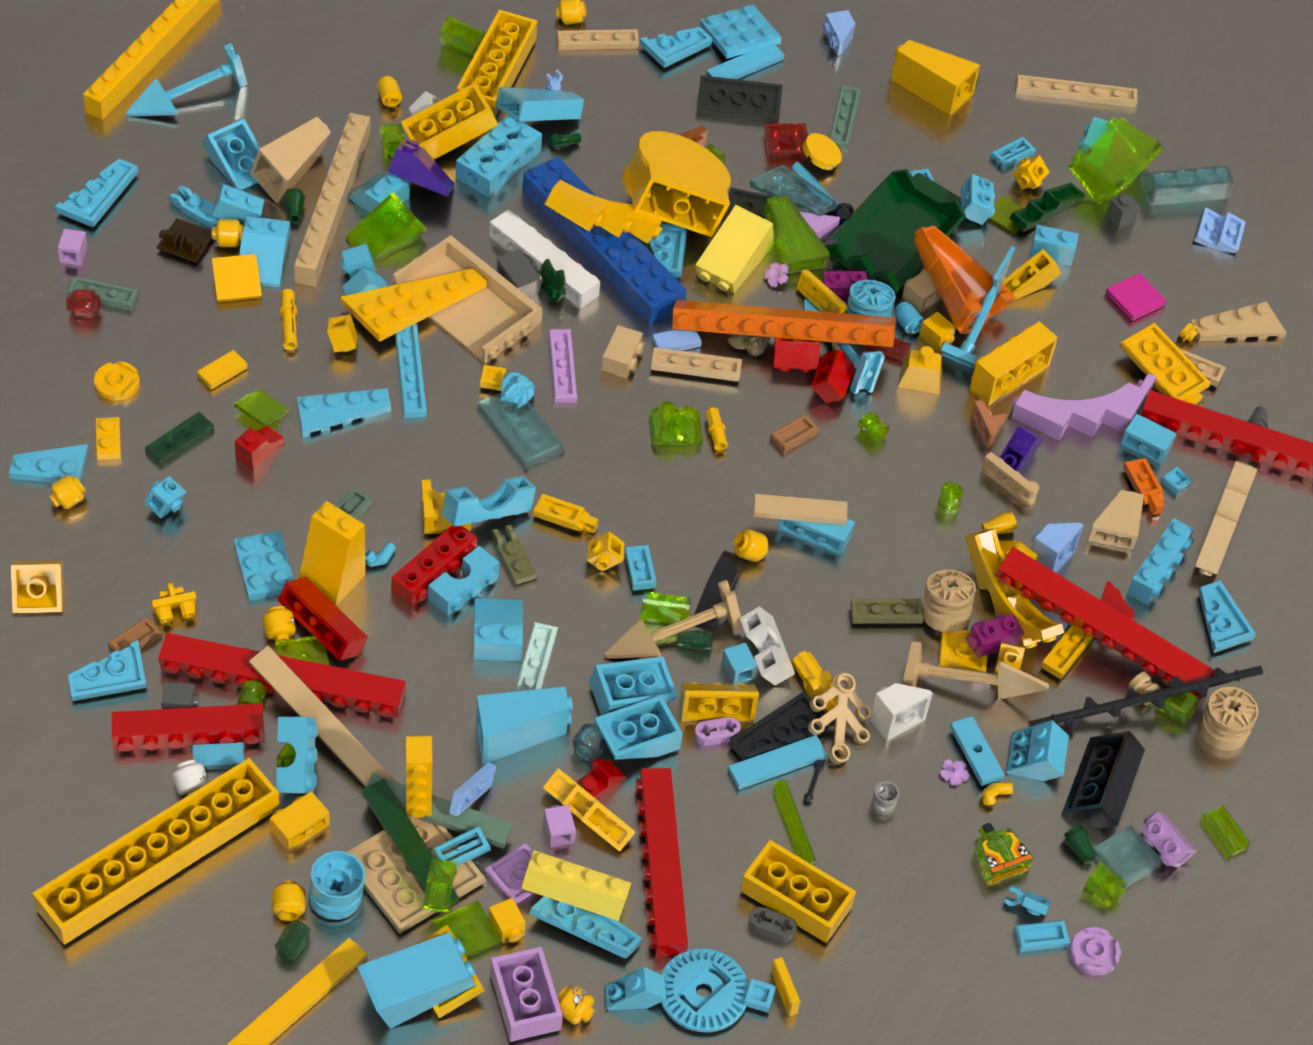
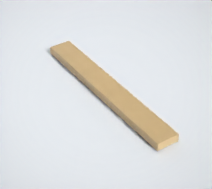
[249,646,397,787]

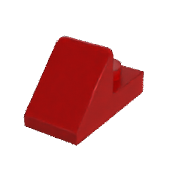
[576,760,626,799]

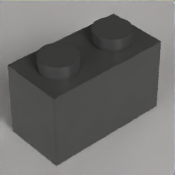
[497,250,543,298]

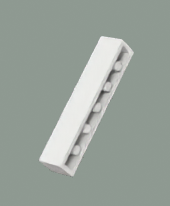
[489,209,600,309]

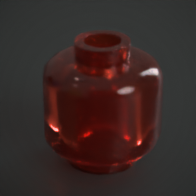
[66,289,101,319]

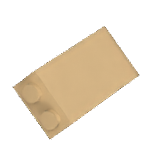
[250,116,331,204]

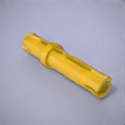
[280,289,298,350]

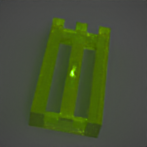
[1201,805,1251,857]

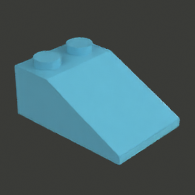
[202,119,260,190]
[239,216,291,287]
[473,598,523,662]
[589,656,678,716]
[594,695,683,759]

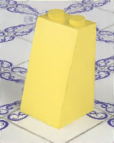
[696,205,774,294]

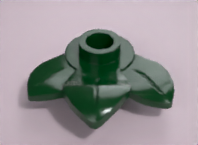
[539,259,565,302]

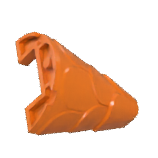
[913,226,1016,334]

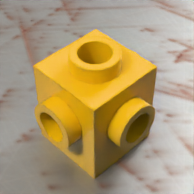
[1012,155,1050,189]
[587,531,625,571]

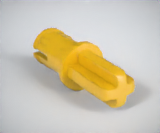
[706,407,728,451]

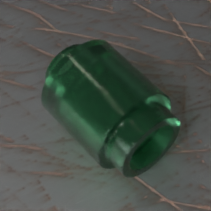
[275,920,311,960]

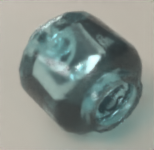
[572,723,607,761]

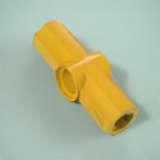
[792,650,837,714]

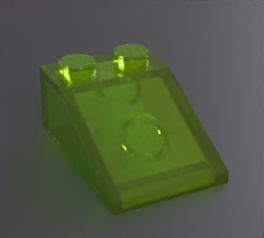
[346,192,427,263]

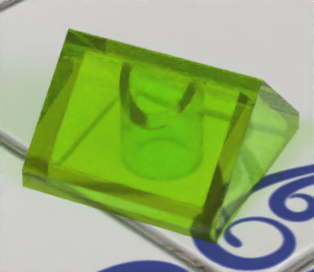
[640,591,691,626]

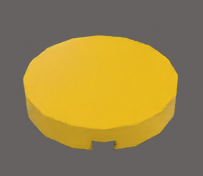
[803,133,842,170]
[94,361,140,401]

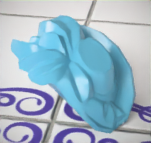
[499,372,535,408]

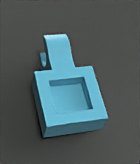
[1004,885,1052,916]

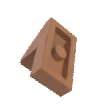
[971,400,1008,449]

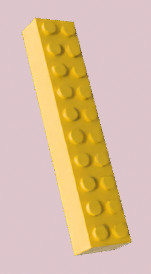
[32,758,280,945]

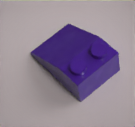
[388,139,455,197]

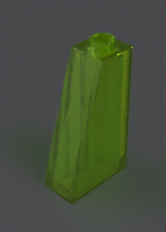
[764,196,830,274]

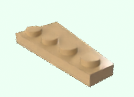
[1190,302,1286,342]

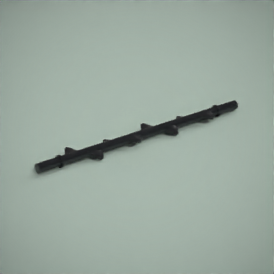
[1028,666,1263,731]

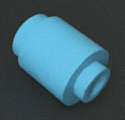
[894,302,924,334]

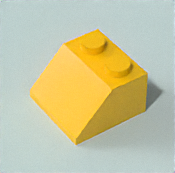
[11,560,64,613]

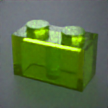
[439,16,485,58]

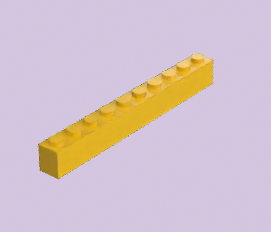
[83,0,218,120]

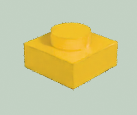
[480,365,506,391]

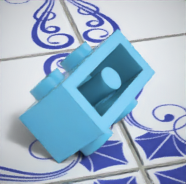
[961,174,995,225]

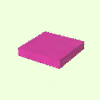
[1106,273,1167,321]

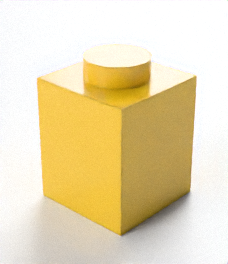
[919,312,956,352]
[327,314,358,353]
[488,898,526,945]

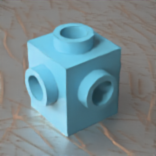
[144,476,186,518]

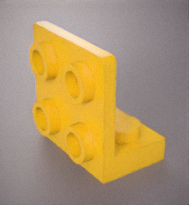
[421,479,471,534]

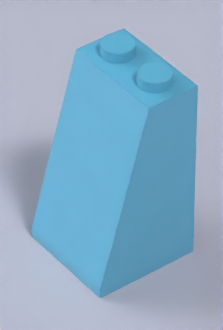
[476,687,573,764]
[358,932,476,1029]

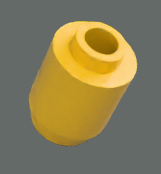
[377,76,402,107]

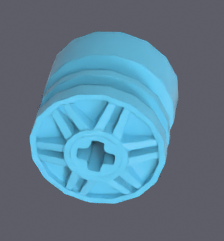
[846,280,896,317]
[308,851,365,920]

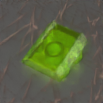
[648,401,703,446]

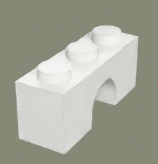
[740,606,795,686]

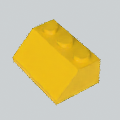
[680,682,759,723]

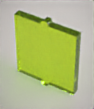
[987,196,1023,235]
[234,389,289,427]

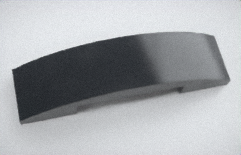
[694,550,746,631]

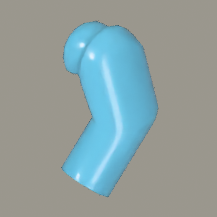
[365,542,396,567]

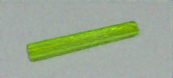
[773,779,816,866]

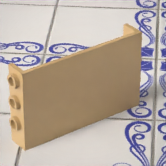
[393,235,543,364]

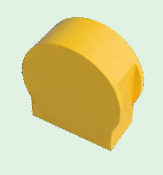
[621,131,731,237]

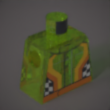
[975,823,1034,886]

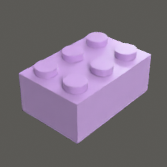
[490,947,563,1042]

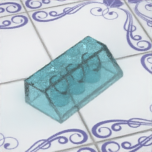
[1138,166,1234,206]

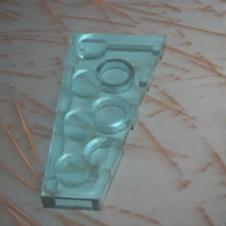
[750,165,836,216]

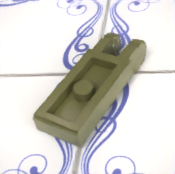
[492,525,537,585]

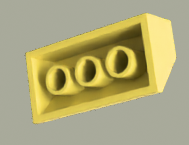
[521,850,631,921]

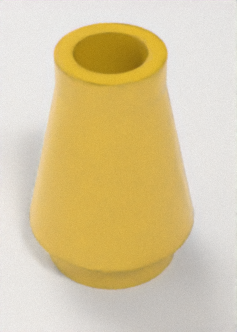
[981,511,1017,534]

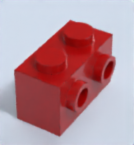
[773,337,820,372]
[811,349,855,404]

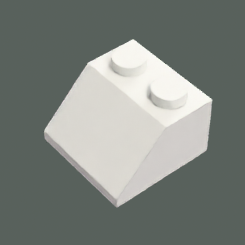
[870,683,932,741]

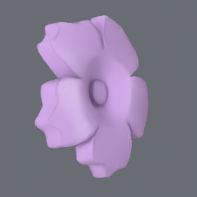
[764,262,789,288]
[939,759,970,786]

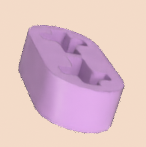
[694,717,741,746]

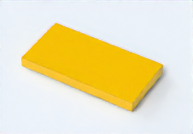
[1120,322,1211,401]

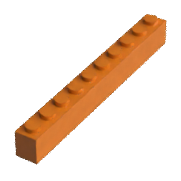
[672,300,896,347]

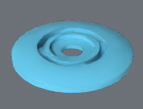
[661,948,749,1032]

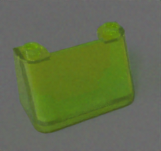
[1068,117,1164,205]

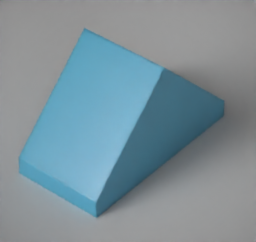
[342,267,388,296]

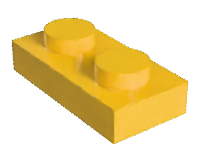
[96,417,121,460]

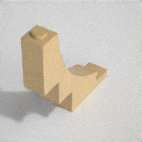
[1195,460,1258,576]

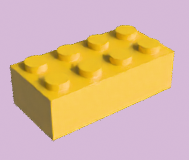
[401,83,498,160]
[969,321,1058,406]
[740,840,857,943]

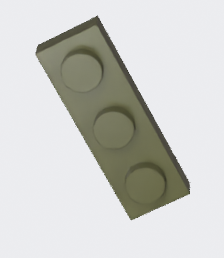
[850,599,924,624]

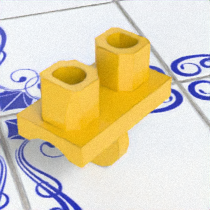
[151,582,197,624]
[992,642,1025,686]

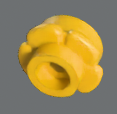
[1179,322,1198,342]

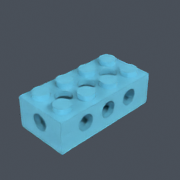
[456,115,542,198]

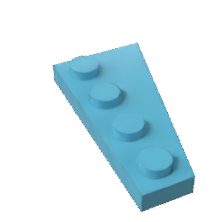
[529,896,643,959]

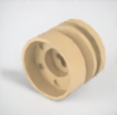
[922,570,976,632]
[1199,687,1259,751]

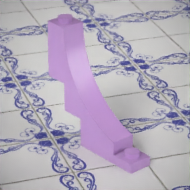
[1011,373,1156,440]

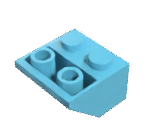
[1006,720,1069,781]

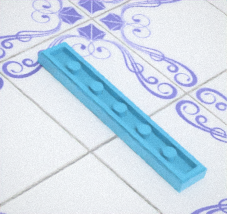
[395,323,427,418]

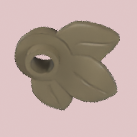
[727,334,771,356]

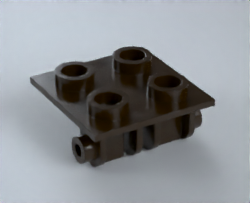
[156,218,212,262]

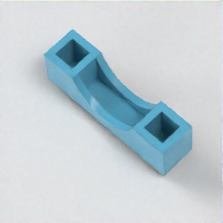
[441,476,536,526]

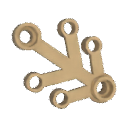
[808,672,872,764]

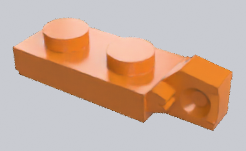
[1123,458,1164,515]

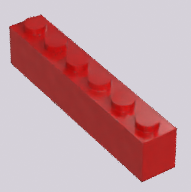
[111,703,265,752]

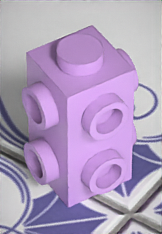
[1140,812,1197,868]

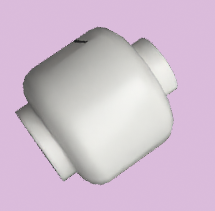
[172,760,209,795]

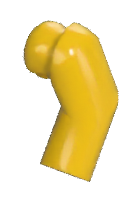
[981,782,1013,805]

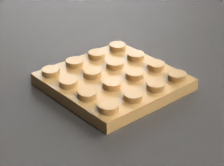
[347,816,485,934]

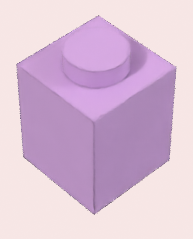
[58,229,88,266]
[543,805,576,848]

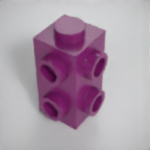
[821,271,867,302]
[966,614,1024,658]

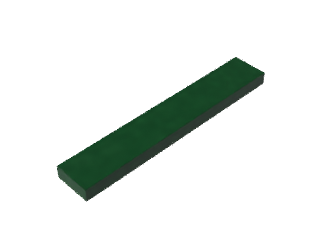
[362,779,459,914]

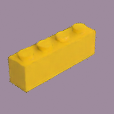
[406,736,432,818]

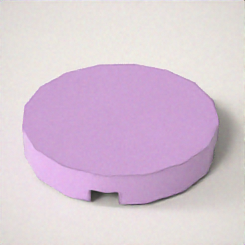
[1069,927,1121,976]

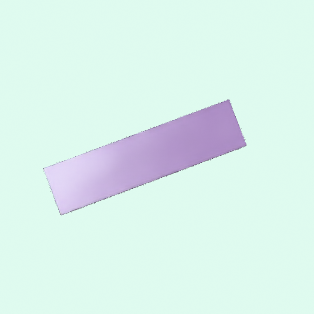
[548,329,577,403]

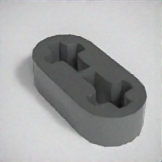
[748,907,796,942]

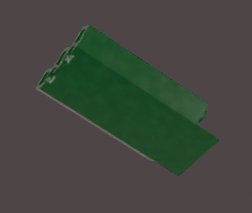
[822,169,967,293]

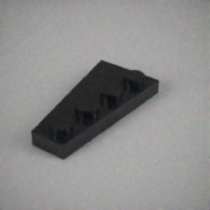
[729,691,835,760]

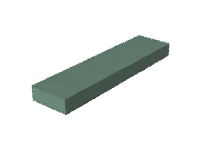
[829,85,861,151]

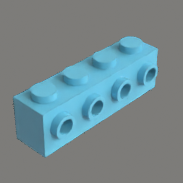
[1127,518,1194,606]

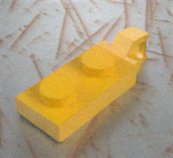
[533,494,598,534]

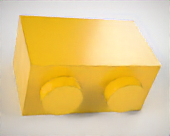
[270,792,330,852]

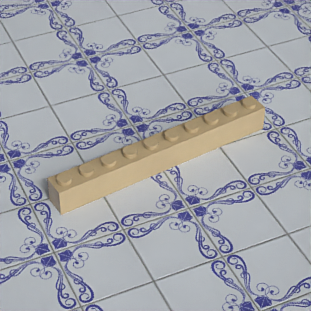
[294,113,371,287]

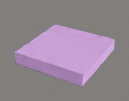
[484,843,538,907]

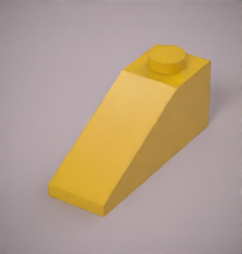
[1002,249,1062,302]

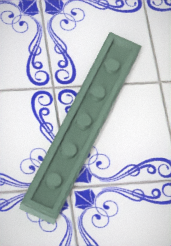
[363,774,513,849]

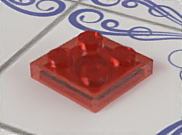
[764,123,810,160]

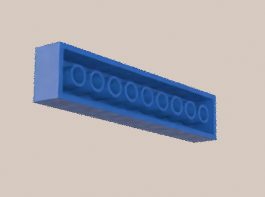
[522,156,687,325]

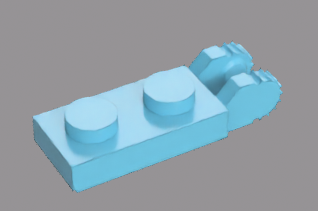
[168,186,220,229]

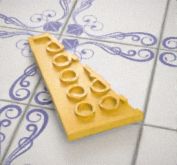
[340,268,487,342]

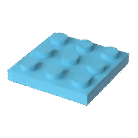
[700,4,781,59]

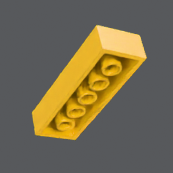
[456,10,538,117]

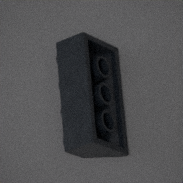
[1062,731,1145,828]

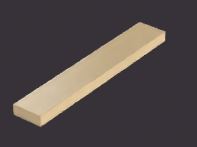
[1016,75,1138,108]

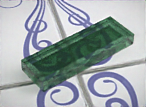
[145,412,214,466]

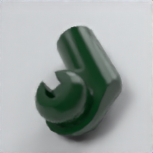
[549,133,581,149]

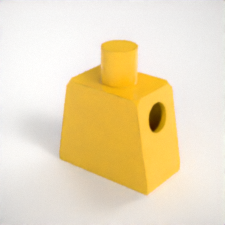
[898,346,942,395]

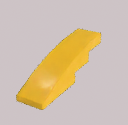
[543,768,636,851]

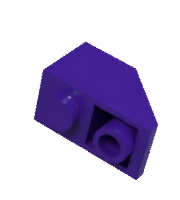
[999,426,1044,472]

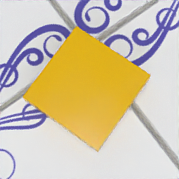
[212,254,262,303]
[938,630,988,673]

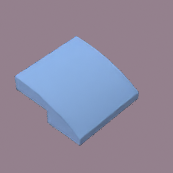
[1193,207,1246,253]

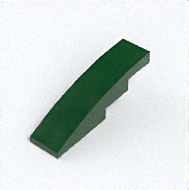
[1009,182,1085,231]

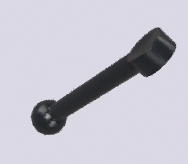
[804,759,824,802]

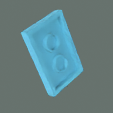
[234,530,294,601]

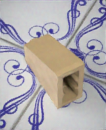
[1088,490,1144,551]

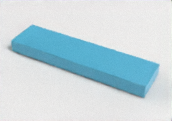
[706,45,784,79]
[728,735,827,790]

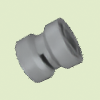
[871,781,899,815]

